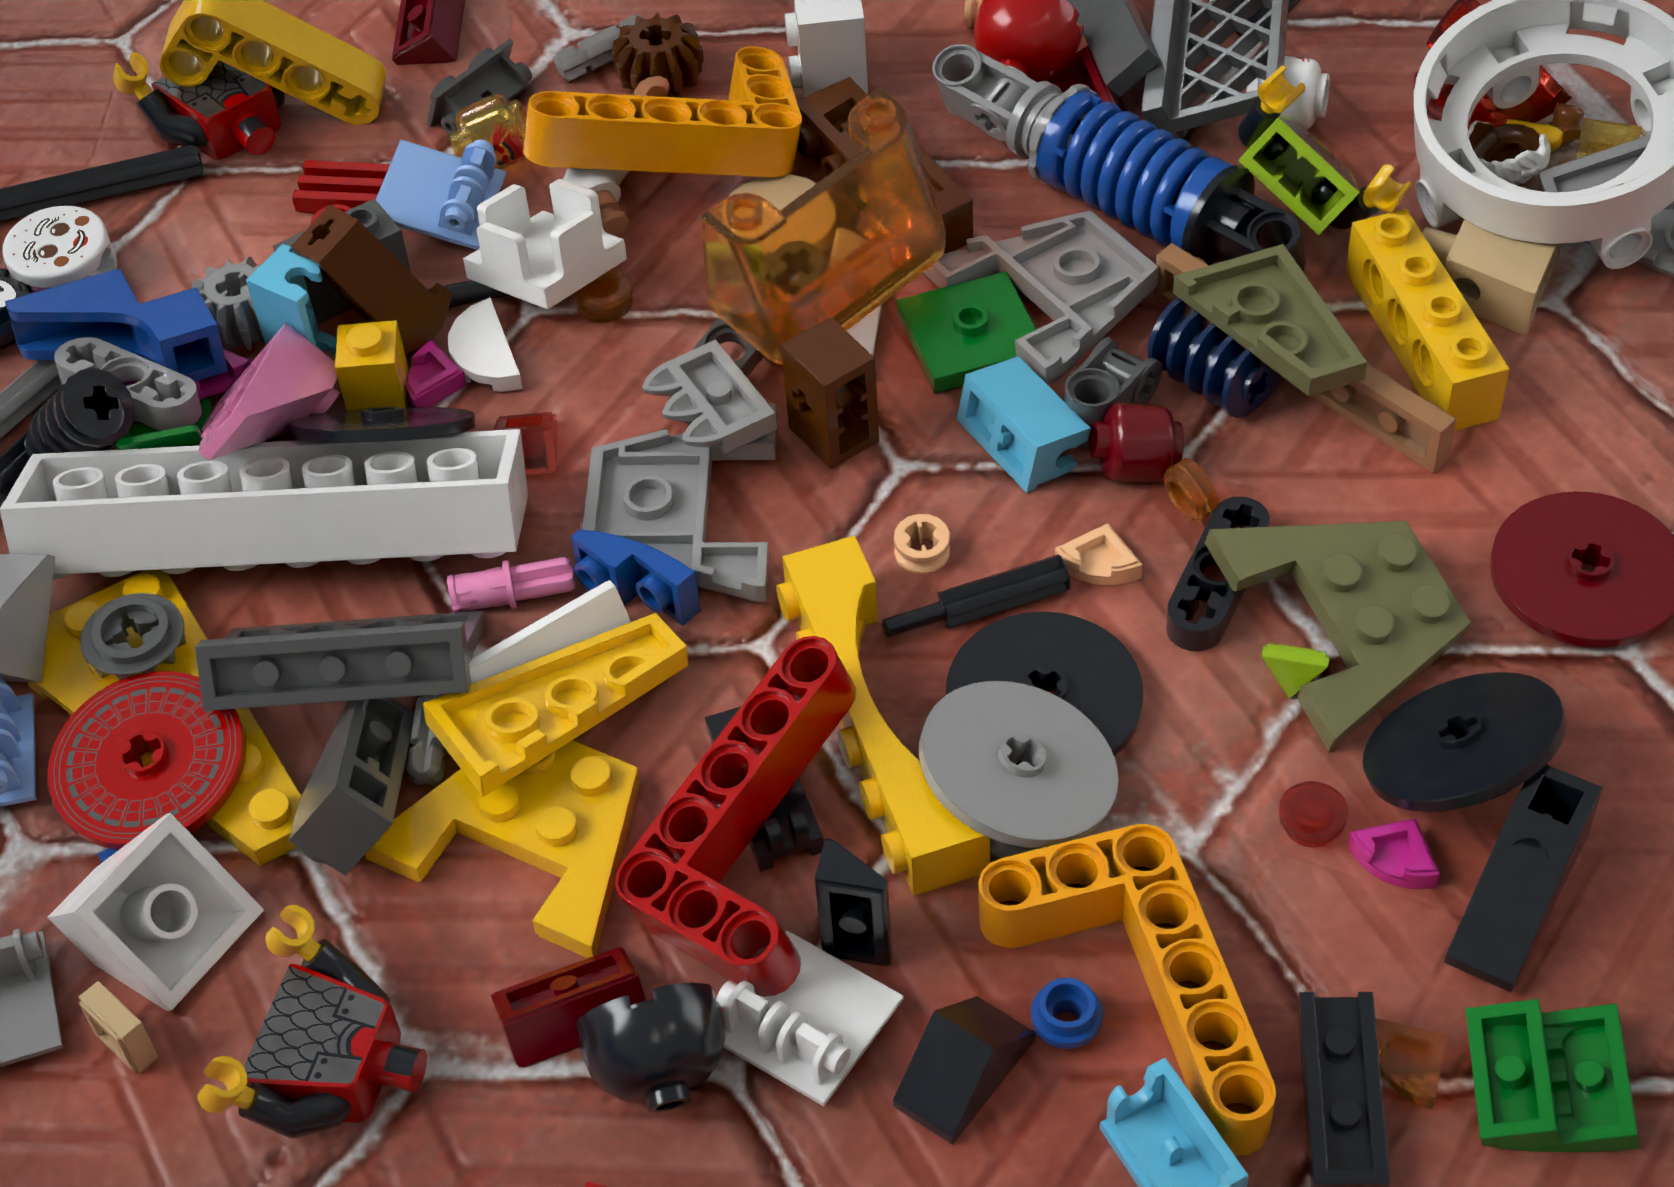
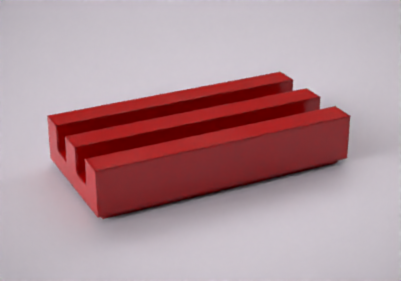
[292,160,390,213]

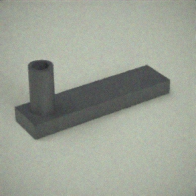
[1068,0,1161,97]

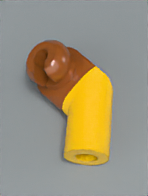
[1506,104,1584,152]

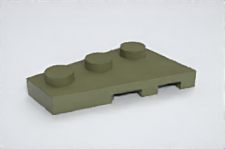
[1173,244,1367,396]

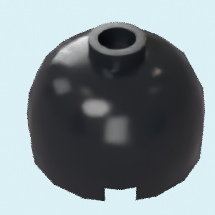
[576,982,725,1113]

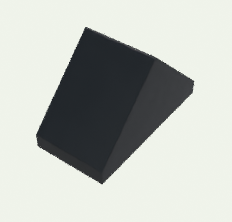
[893,996,1036,1145]

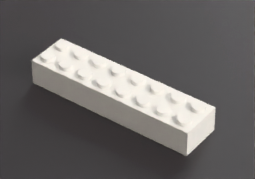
[0,429,528,580]

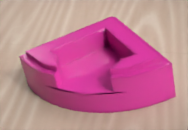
[406,340,466,407]
[1348,818,1440,889]

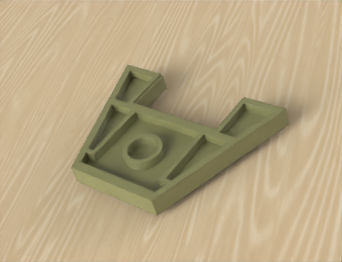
[1205,521,1471,752]

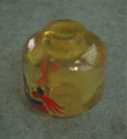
[449,93,527,170]

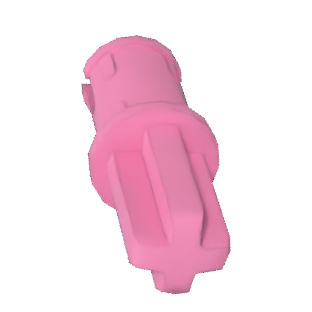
[447,557,575,613]

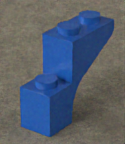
[5,268,228,382]

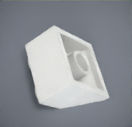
[785,0,868,98]

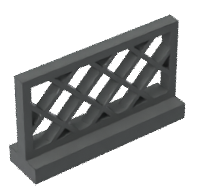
[1141,0,1289,139]
[195,611,485,711]

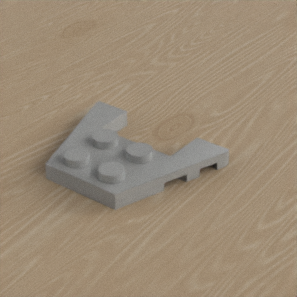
[918,210,1159,386]
[582,403,778,602]

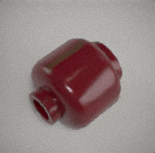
[1089,402,1184,484]

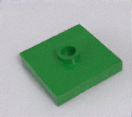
[897,271,1036,393]

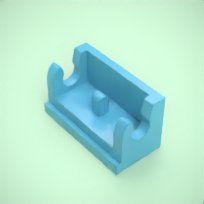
[246,244,337,356]
[956,356,1091,493]
[1100,1058,1249,1187]

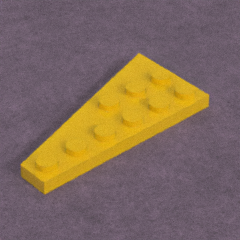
[27,569,301,866]

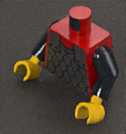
[113,52,285,160]
[197,905,427,1138]

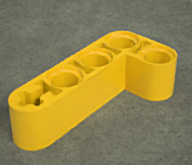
[159,0,386,125]

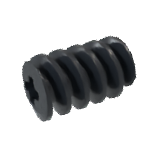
[24,368,135,458]

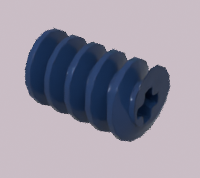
[1148,298,1281,418]

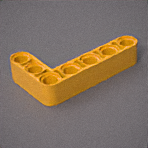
[523,46,802,177]
[978,824,1276,1156]

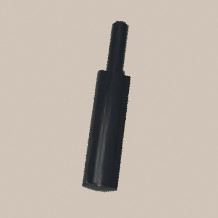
[881,554,1071,637]

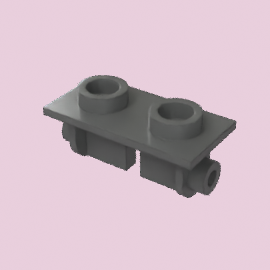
[427,38,532,137]

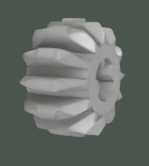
[191,257,264,352]

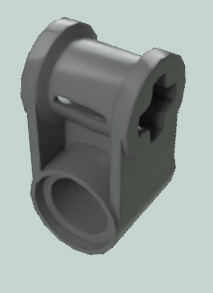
[1064,337,1163,449]

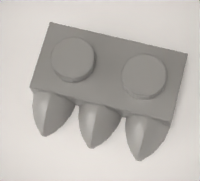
[642,339,777,454]

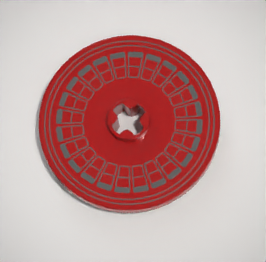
[48,671,246,850]

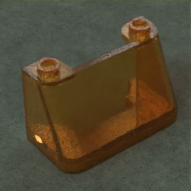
[701,88,946,365]

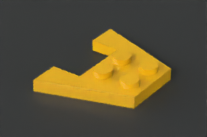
[364,740,640,958]

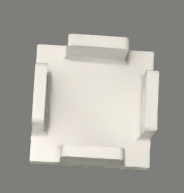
[463,179,627,309]

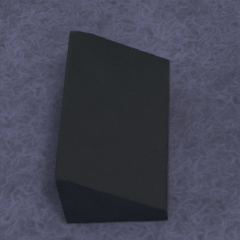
[815,838,893,966]

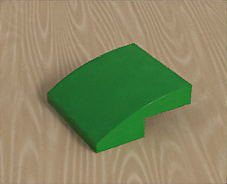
[1465,999,1641,1153]

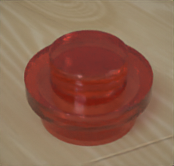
[1278,781,1348,847]

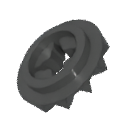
[80,593,186,680]

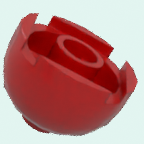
[973,0,1084,82]

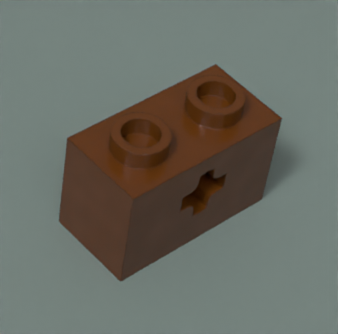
[781,317,879,469]

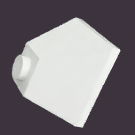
[47,813,264,1011]

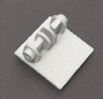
[716,931,904,1106]

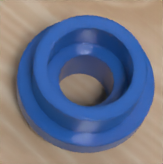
[1031,978,1103,1049]

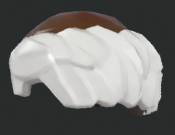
[1468,120,1551,186]

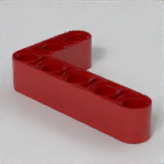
[615,636,856,997]

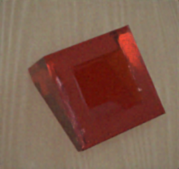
[494,412,557,475]

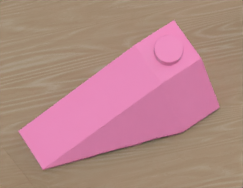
[199,323,340,461]

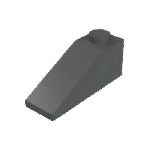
[289,698,415,876]

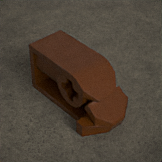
[291,205,452,354]

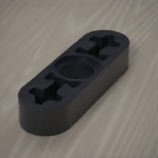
[1166,497,1270,651]

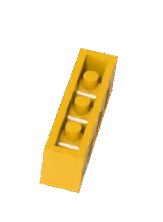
[1345,209,1510,431]

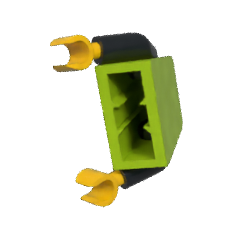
[1238,65,1412,235]

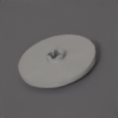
[919,681,1119,848]

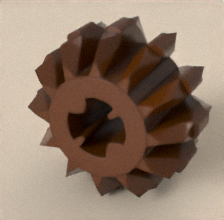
[612,12,704,96]

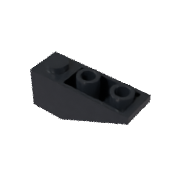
[1444,764,1603,992]

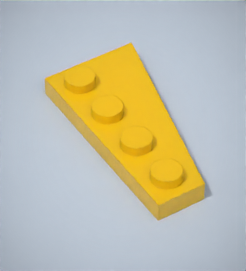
[423,613,688,797]

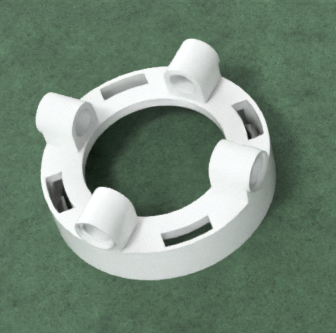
[1414,0,1674,269]

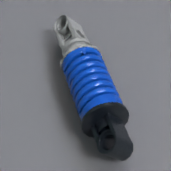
[932,44,1306,271]

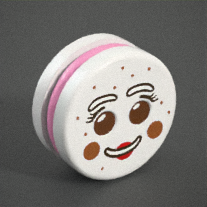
[2,206,117,293]

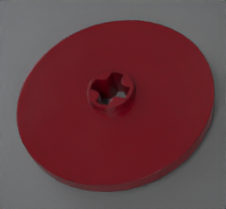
[1490,491,1674,648]

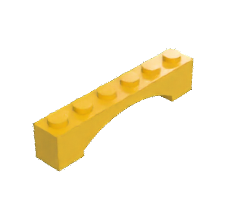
[776,535,990,896]

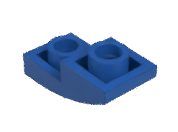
[571,529,701,626]

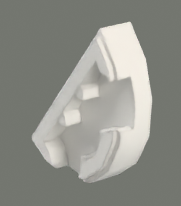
[448,298,523,392]

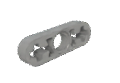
[54,337,202,431]

